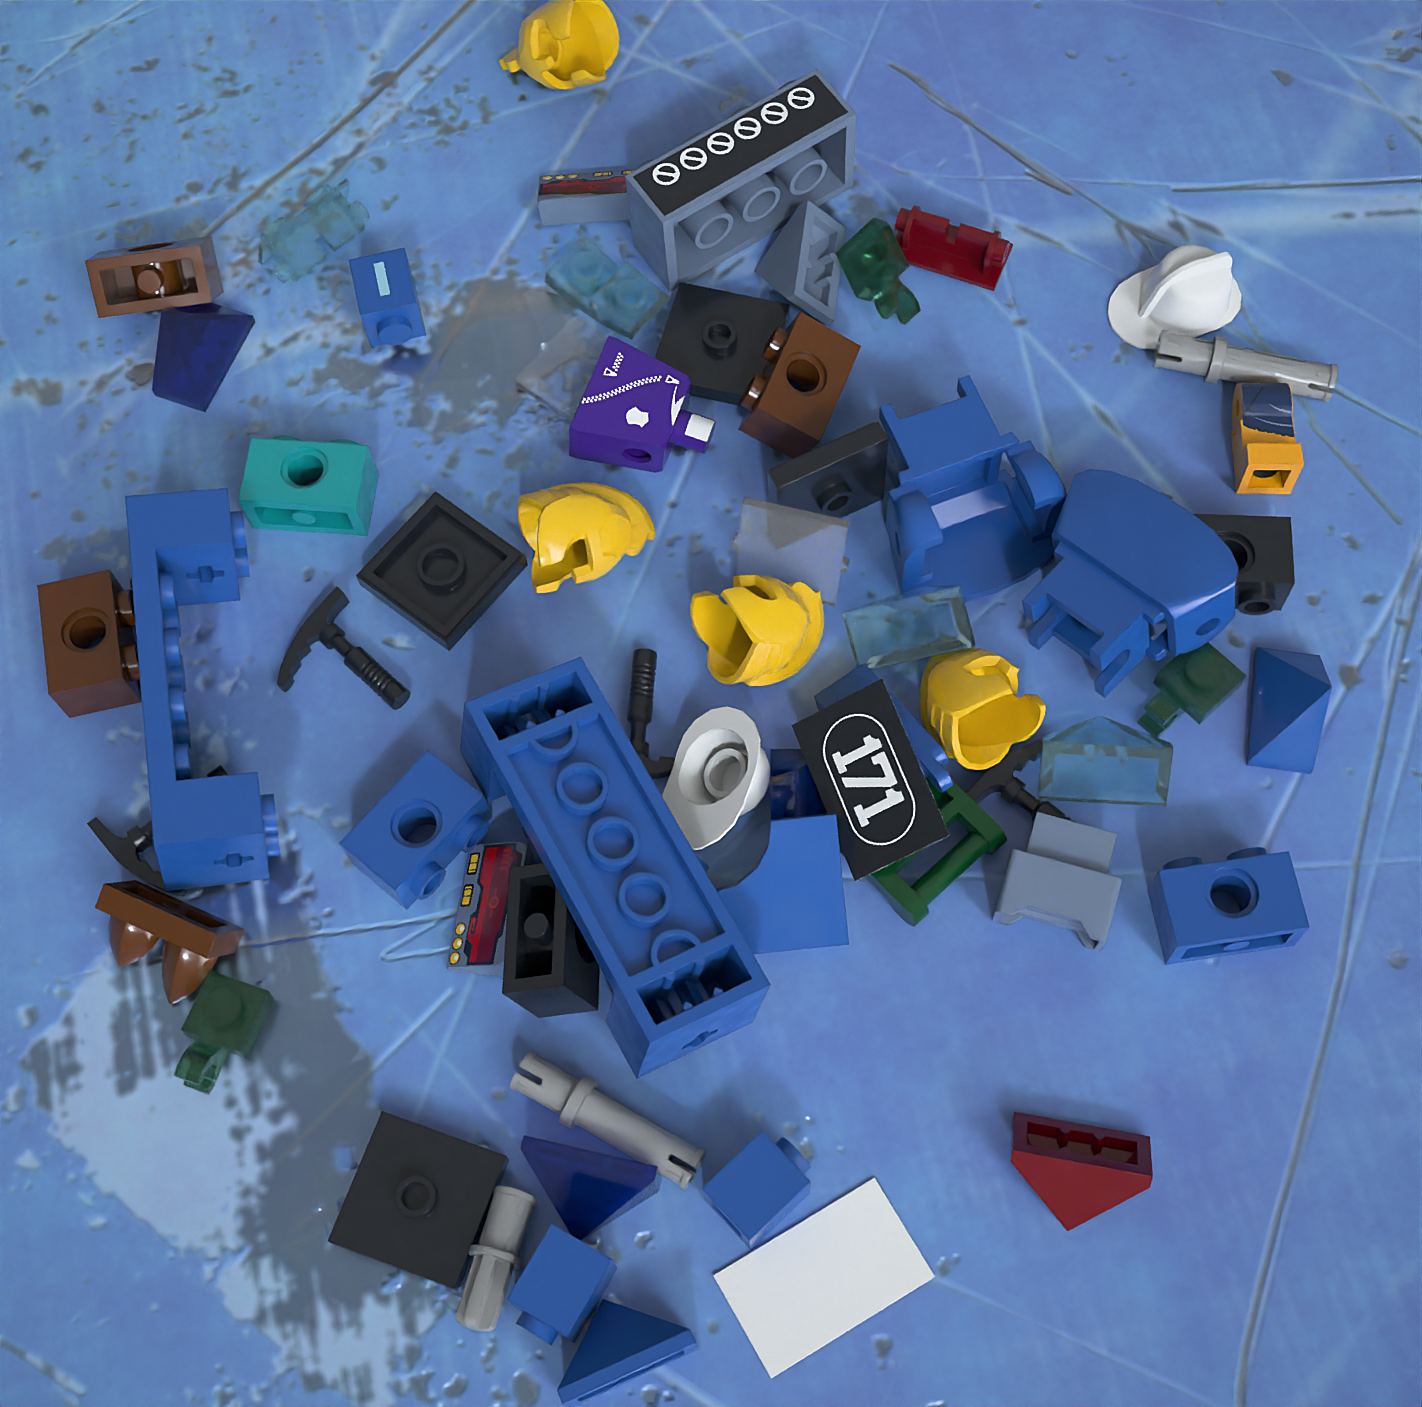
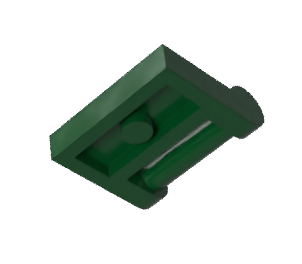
[839,777,1007,927]

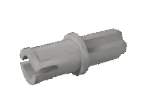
[456,1186,537,1332]

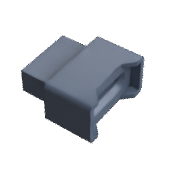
[992,812,1122,951]

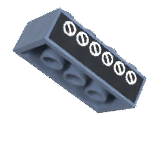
[625,69,856,292]

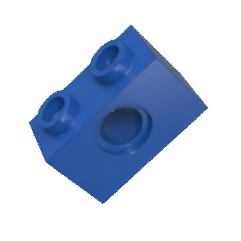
[339,750,493,910]
[1148,847,1310,965]

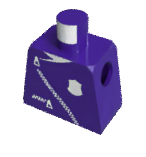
[569,335,716,473]

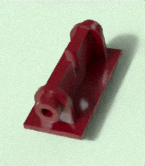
[887,205,1013,291]

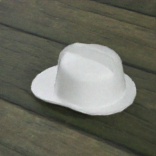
[1107,245,1242,350]
[662,706,770,850]

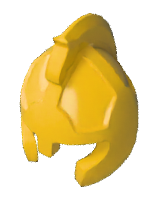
[499,0,620,90]
[517,482,656,593]
[690,574,824,686]
[919,637,1046,770]

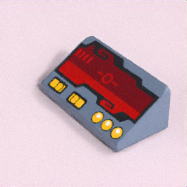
[538,169,635,226]
[446,841,534,977]

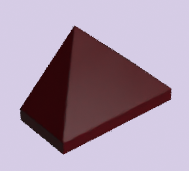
[1010,1112,1153,1231]

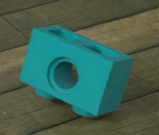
[238,435,379,536]

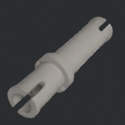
[1153,330,1338,402]
[510,1050,706,1190]

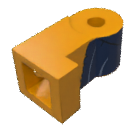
[1231,383,1304,494]

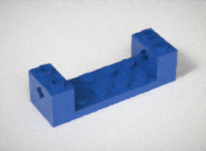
[125,488,280,891]
[460,657,771,1079]

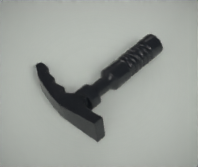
[277,587,411,710]
[627,649,675,779]
[966,735,1075,822]
[87,765,228,897]

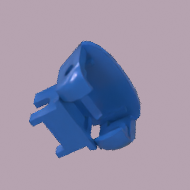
[1022,469,1238,698]

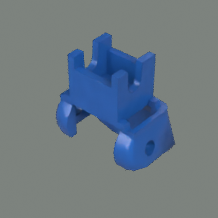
[879,375,1067,606]

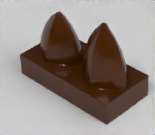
[95,880,245,1004]

